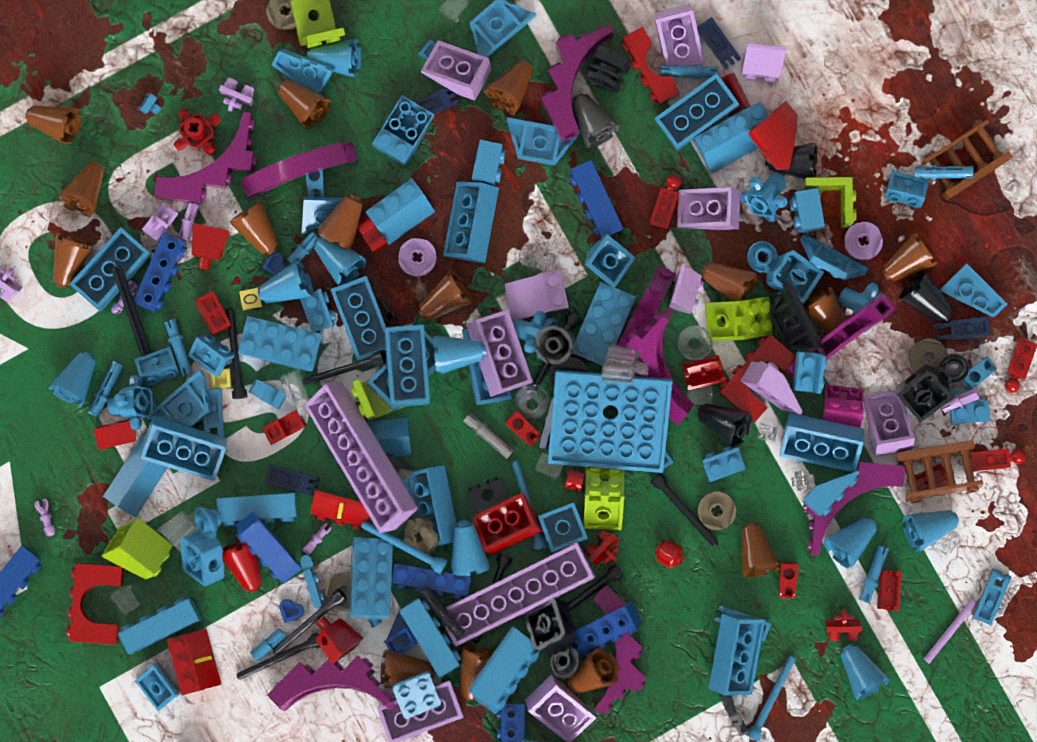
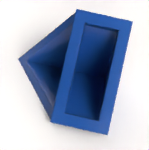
[384,609,418,653]

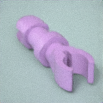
[111,280,140,315]
[35,499,55,536]
[302,522,332,555]

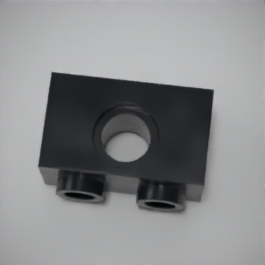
[466,476,510,515]

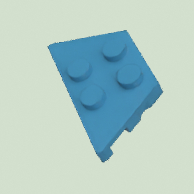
[470,0,537,58]
[507,117,580,166]
[800,233,869,280]
[146,370,211,428]

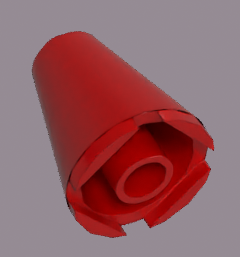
[222,539,262,592]

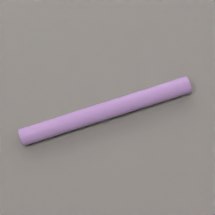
[923,599,977,664]

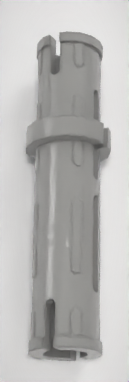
[463,413,514,459]

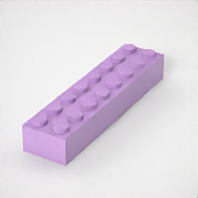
[304,381,418,533]
[440,542,595,647]

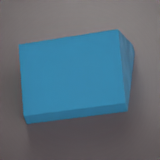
[585,234,635,288]
[135,663,181,711]

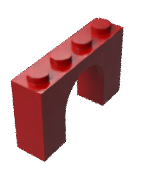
[719,334,796,423]
[67,564,124,644]

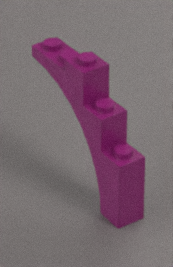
[541,25,614,142]
[154,112,258,205]
[603,265,676,375]
[786,294,895,379]
[626,306,694,425]
[803,462,905,555]
[593,585,646,714]
[267,656,396,712]

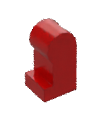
[357,216,388,254]
[504,410,541,447]
[563,469,585,492]
[778,561,799,599]

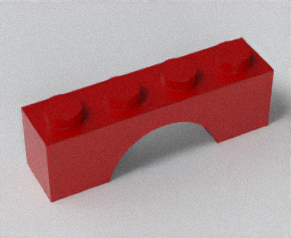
[621,27,680,107]

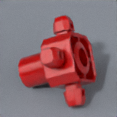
[173,108,221,156]

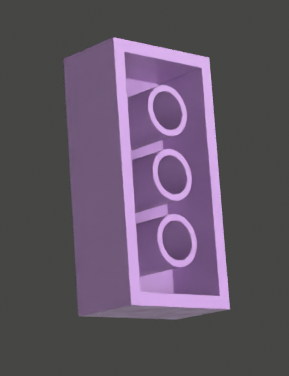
[466,310,533,397]
[377,680,464,742]

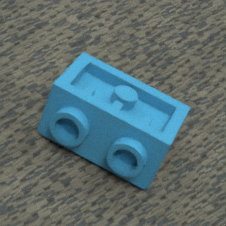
[884,170,929,208]
[300,288,336,332]
[188,334,235,377]
[134,346,180,387]
[792,351,827,394]
[702,446,746,483]

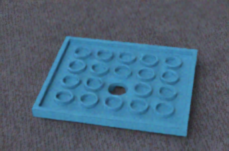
[548,370,672,473]

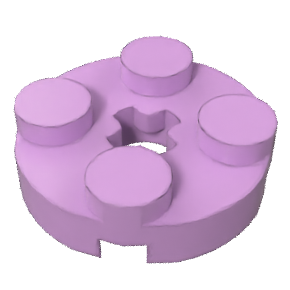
[844,222,883,260]
[398,238,437,277]

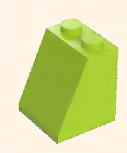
[102,517,173,579]

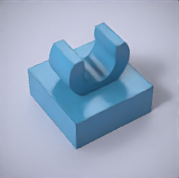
[138,93,161,114]

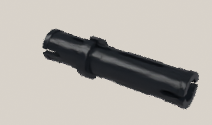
[419,586,465,639]

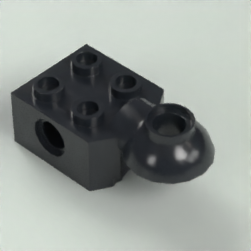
[895,353,970,423]
[523,598,580,678]

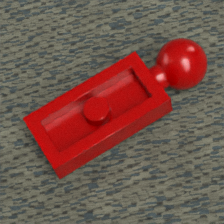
[649,174,681,230]
[1004,337,1037,393]
[969,448,1026,472]

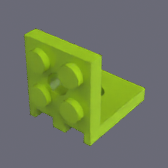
[290,0,345,48]
[802,177,856,228]
[705,297,773,341]
[351,379,406,421]
[583,467,624,530]

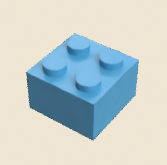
[472,140,506,187]
[789,188,825,234]
[538,502,588,553]

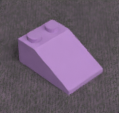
[653,4,705,66]
[421,40,492,100]
[741,43,786,83]
[677,187,740,230]
[669,265,704,314]
[505,270,569,321]
[740,361,802,415]
[863,390,915,456]
[525,674,596,742]

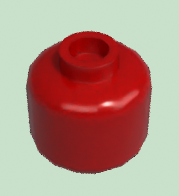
[655,540,685,568]

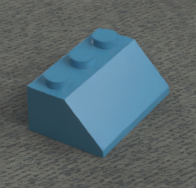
[366,178,435,245]

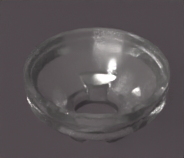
[678,325,713,360]
[515,384,550,419]

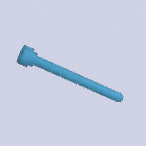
[512,460,549,551]
[361,521,447,574]
[745,655,796,742]

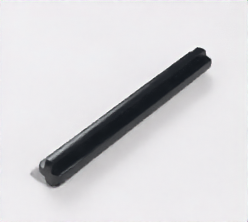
[112,266,151,356]

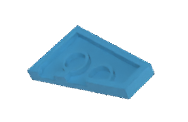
[272,48,335,94]
[301,197,361,234]
[940,263,1007,318]

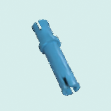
[660,64,718,80]
[915,165,973,180]
[164,319,194,377]
[87,361,124,418]
[858,545,889,604]

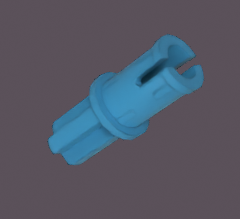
[287,232,319,263]
[250,628,286,661]

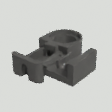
[720,695,749,736]

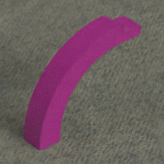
[241,142,358,198]

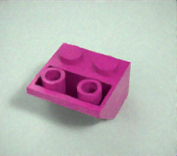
[821,384,864,428]

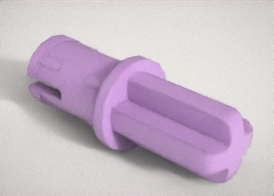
[177,202,199,241]
[943,389,979,413]

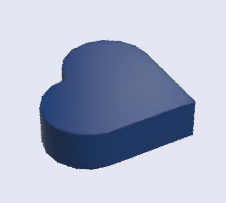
[262,252,285,276]
[279,599,304,623]

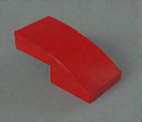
[262,409,307,445]

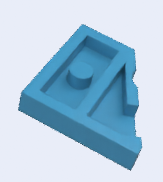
[950,387,991,425]

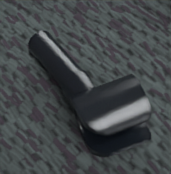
[379,299,398,326]

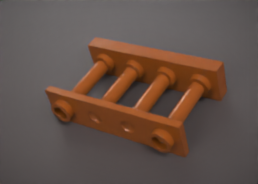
[922,119,1013,201]
[896,439,983,503]

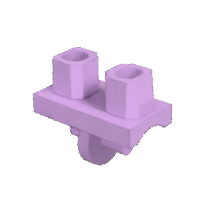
[219,78,255,112]
[142,202,178,241]
[0,267,23,301]

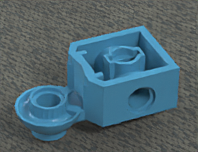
[747,241,824,304]
[179,507,224,586]

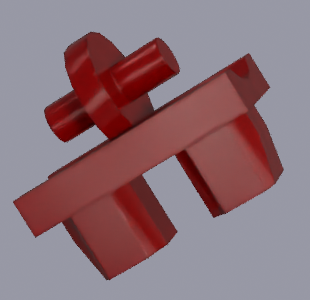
[585,530,620,567]
[825,609,862,641]

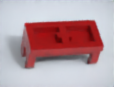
[195,291,231,336]
[681,355,726,390]
[93,419,137,450]
[877,570,902,611]

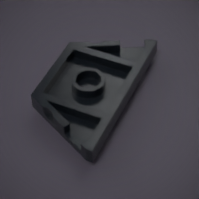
[769,281,823,350]

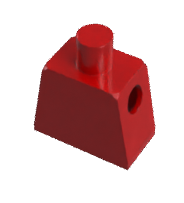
[192,223,231,270]
[316,616,364,664]

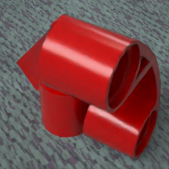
[747,101,798,170]

